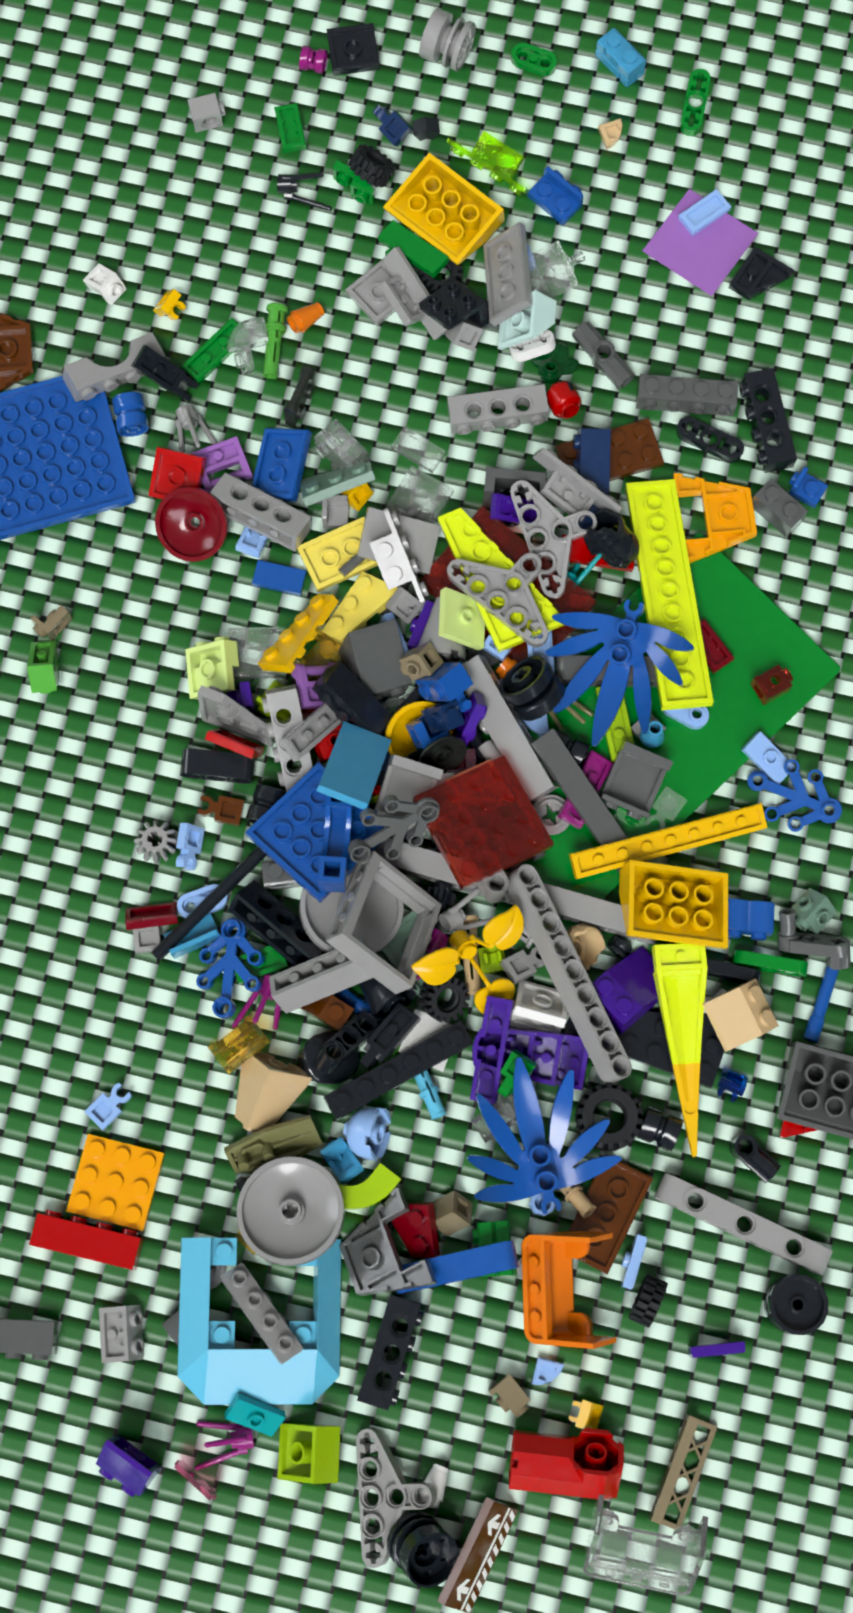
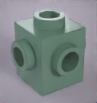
[791,888,837,934]

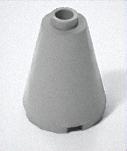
[418,597,466,663]

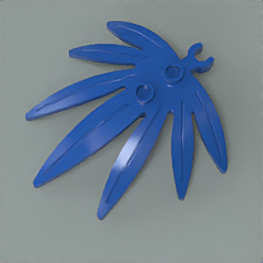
[545,599,694,747]
[467,1057,622,1214]

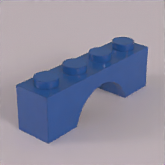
[318,795,354,893]

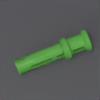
[262,303,288,379]

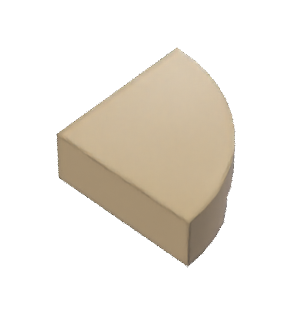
[598,118,622,150]

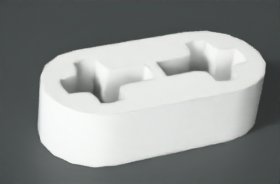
[509,330,556,362]

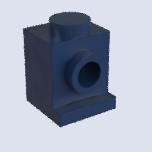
[421,700,465,735]

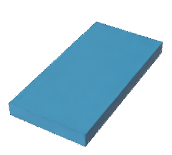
[316,721,391,810]

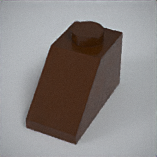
[300,995,355,1031]

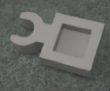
[500,946,544,985]

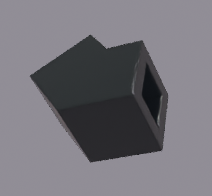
[412,117,440,141]

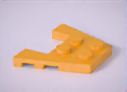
[673,473,757,563]

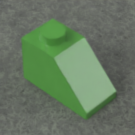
[27,640,59,694]

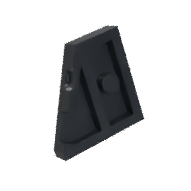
[729,247,795,300]

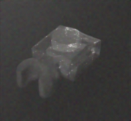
[645,786,688,831]

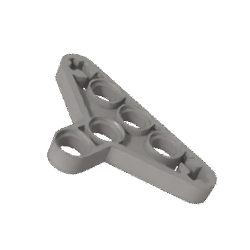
[510,480,598,599]
[447,553,548,647]
[356,1428,437,1568]

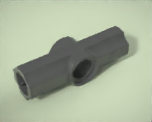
[572,321,635,390]

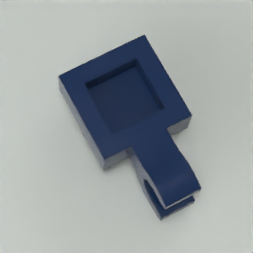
[372,104,413,147]

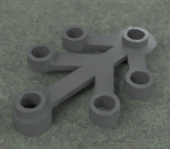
[348,795,440,863]

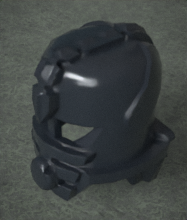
[584,509,639,569]

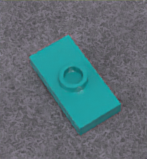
[224,1393,286,1437]

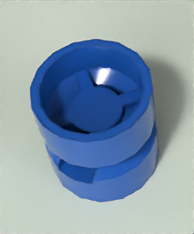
[112,392,149,437]

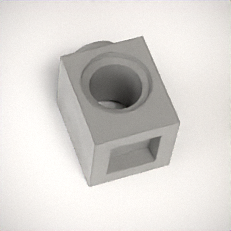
[188,93,226,133]

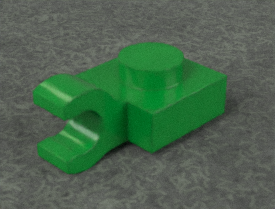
[498,1049,537,1098]

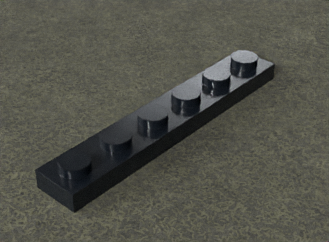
[323,1021,473,1121]

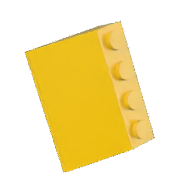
[383,153,505,266]
[619,860,728,949]

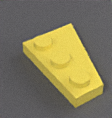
[321,571,398,644]

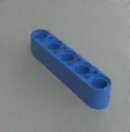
[395,1240,519,1295]

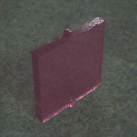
[174,1460,217,1501]

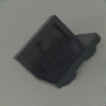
[419,278,489,330]

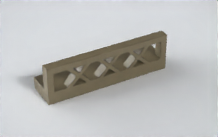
[648,1414,717,1532]

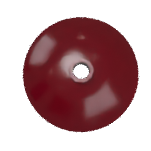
[155,487,228,562]

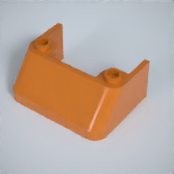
[521,1231,616,1349]

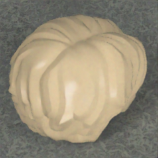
[567,923,606,971]

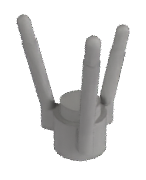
[175,404,217,452]
[439,888,494,933]

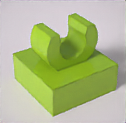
[478,945,505,975]

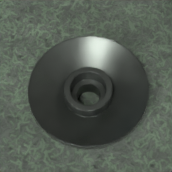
[418,736,467,773]

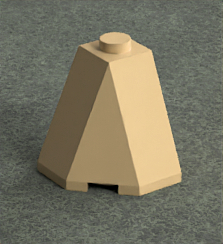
[235,1049,312,1132]

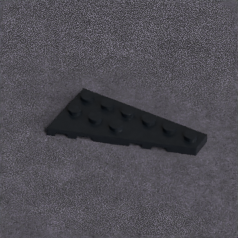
[564,1011,724,1089]

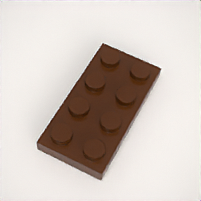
[555,418,664,481]

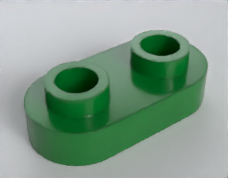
[511,43,557,76]

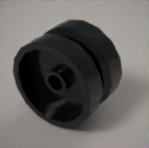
[499,656,566,721]
[764,1275,828,1335]

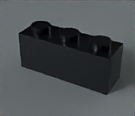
[311,662,392,735]

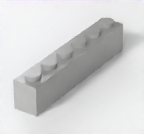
[462,655,560,802]

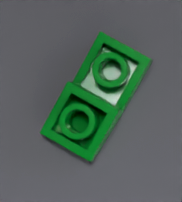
[333,160,375,206]

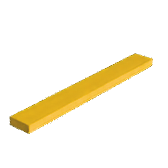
[569,803,768,879]

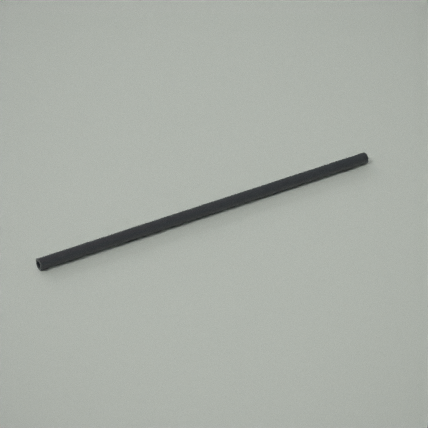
[151,687,424,961]

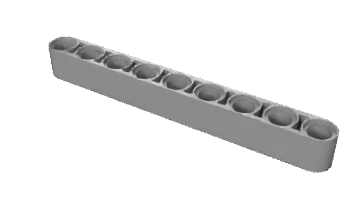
[507,864,632,1083]

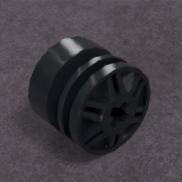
[387,1511,459,1588]

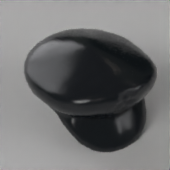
[297,1031,360,1085]

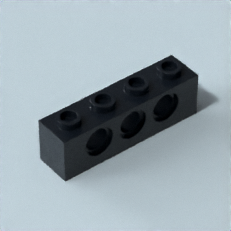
[739,368,797,473]
[228,880,326,966]
[357,1294,425,1411]

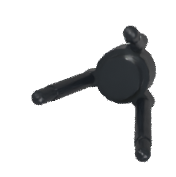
[277,172,332,211]

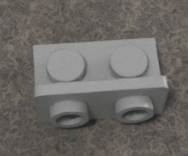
[99,1305,145,1363]

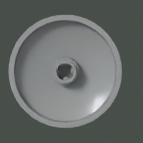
[299,872,404,953]
[237,1157,345,1266]

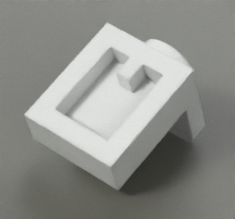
[83,263,126,305]

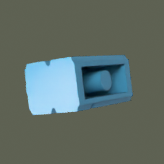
[595,28,646,88]

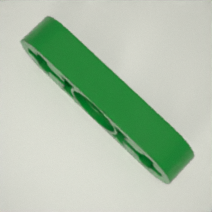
[680,69,711,136]
[732,950,809,977]

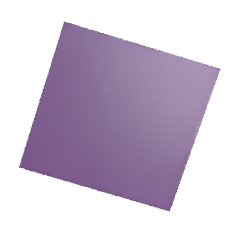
[642,189,759,296]

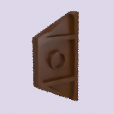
[0,313,34,392]

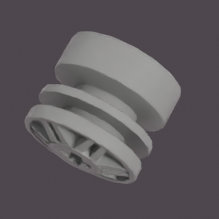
[419,8,476,72]

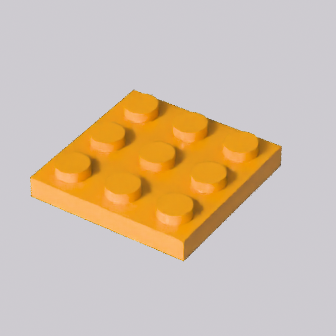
[66,1134,165,1231]

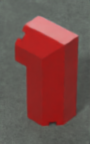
[508,1428,624,1500]

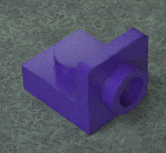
[226,681,255,714]

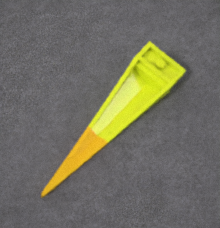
[652,943,708,1157]

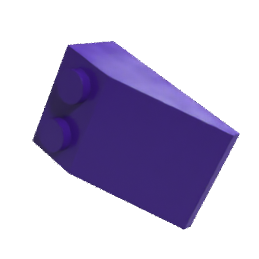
[592,947,659,1034]
[96,1435,162,1497]

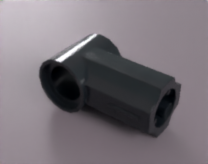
[729,1135,781,1183]

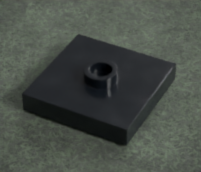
[327,23,380,75]

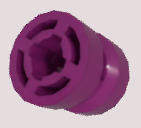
[299,45,327,74]

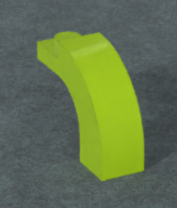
[337,1163,401,1210]

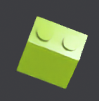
[277,1423,341,1484]

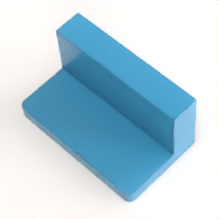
[163,914,221,959]

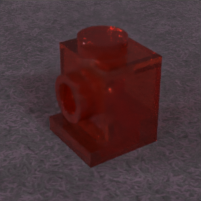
[750,665,793,705]

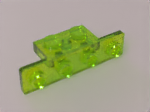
[447,131,530,196]

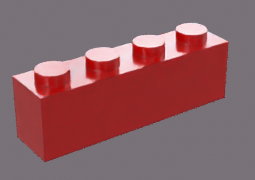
[29,1210,144,1270]

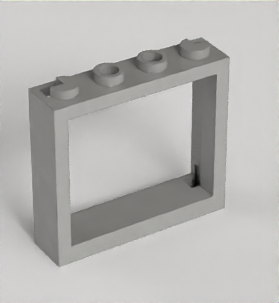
[326,851,442,994]

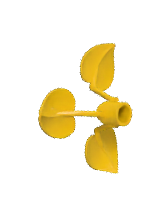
[411,904,524,1014]

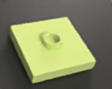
[439,587,485,651]

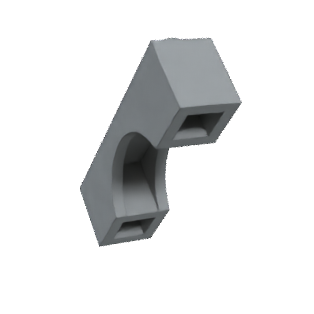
[63,332,166,402]

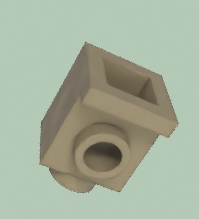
[399,642,444,681]
[488,1373,530,1418]

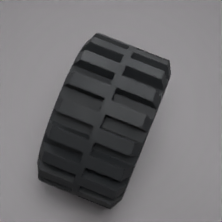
[575,1083,643,1152]

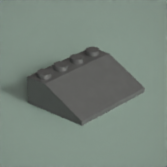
[777,1041,853,1139]

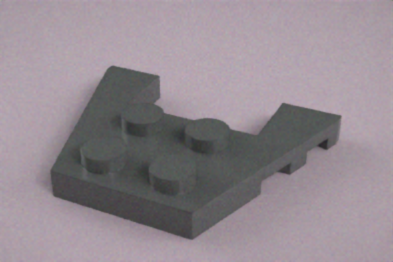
[339,1187,437,1296]

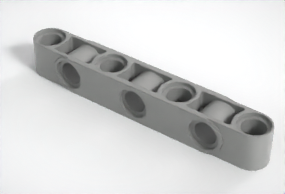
[654,1173,833,1276]

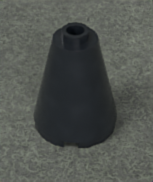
[359,954,418,1021]

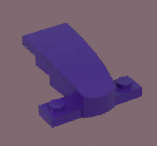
[470,995,589,1105]

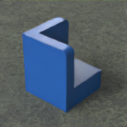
[405,716,449,749]

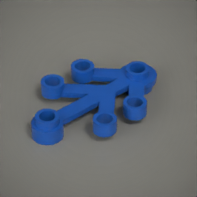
[747,759,842,832]
[196,918,265,1019]

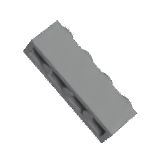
[269,938,373,1013]

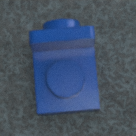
[789,466,828,509]

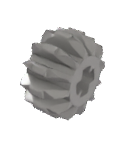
[134,819,177,864]

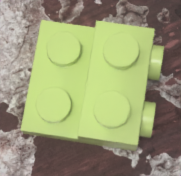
[185,636,239,700]

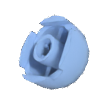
[343,1107,391,1161]

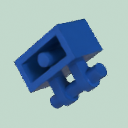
[415,662,474,712]

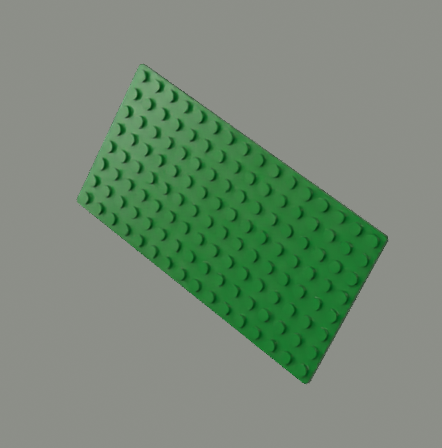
[448,533,840,931]

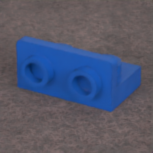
[527,166,583,226]

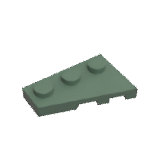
[300,462,376,507]

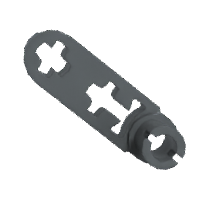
[778,909,851,970]

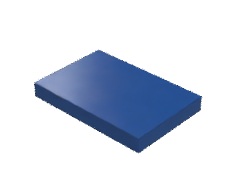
[252,428,312,502]

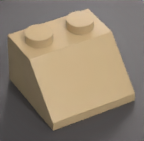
[702,979,779,1052]

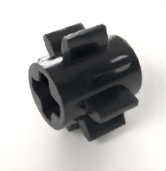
[426,882,457,912]

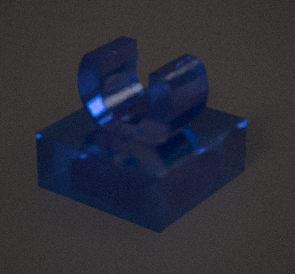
[717,1067,748,1102]

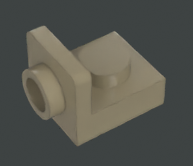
[30,606,73,641]

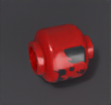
[546,382,582,419]

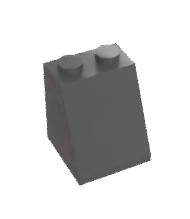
[338,619,411,702]

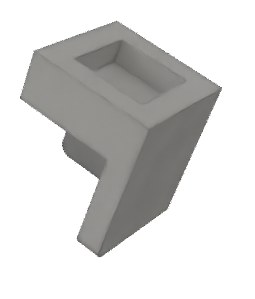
[444,318,484,351]
[322,495,349,529]

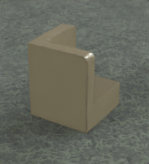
[433,1190,473,1236]

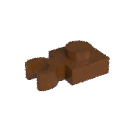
[197,795,245,827]

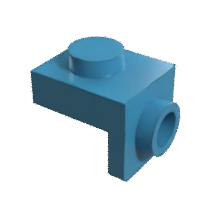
[320,1137,364,1185]

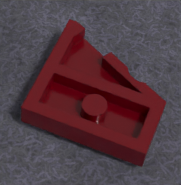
[391,1202,440,1257]

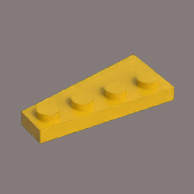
[257,594,338,673]

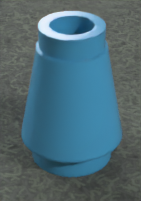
[639,721,665,748]

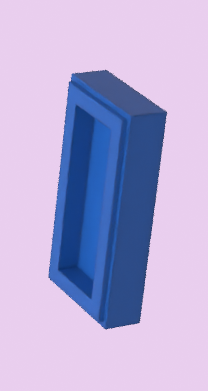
[252,560,307,596]

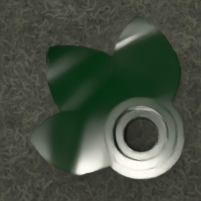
[531,342,579,384]

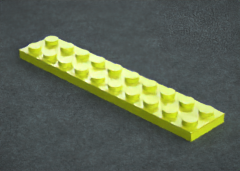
[625,479,714,711]

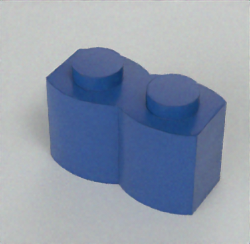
[728,899,775,941]

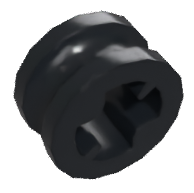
[606,935,632,960]

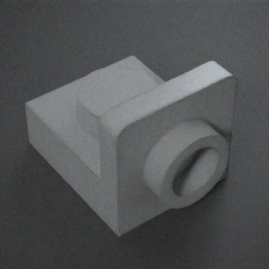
[385,586,424,625]

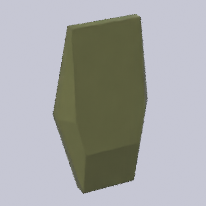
[224,1115,323,1173]

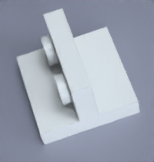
[510,980,568,1032]

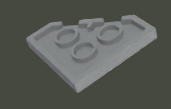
[197,685,275,747]

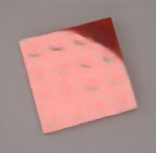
[413,755,554,890]

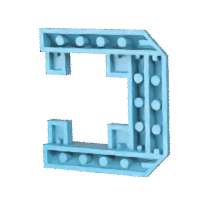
[177,1237,341,1405]

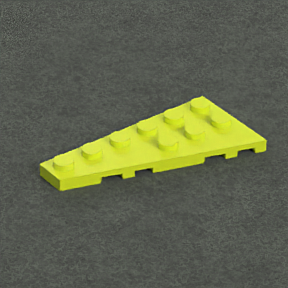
[438,508,564,653]

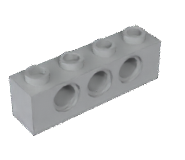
[447,384,549,435]
[210,473,311,552]
[261,684,313,792]

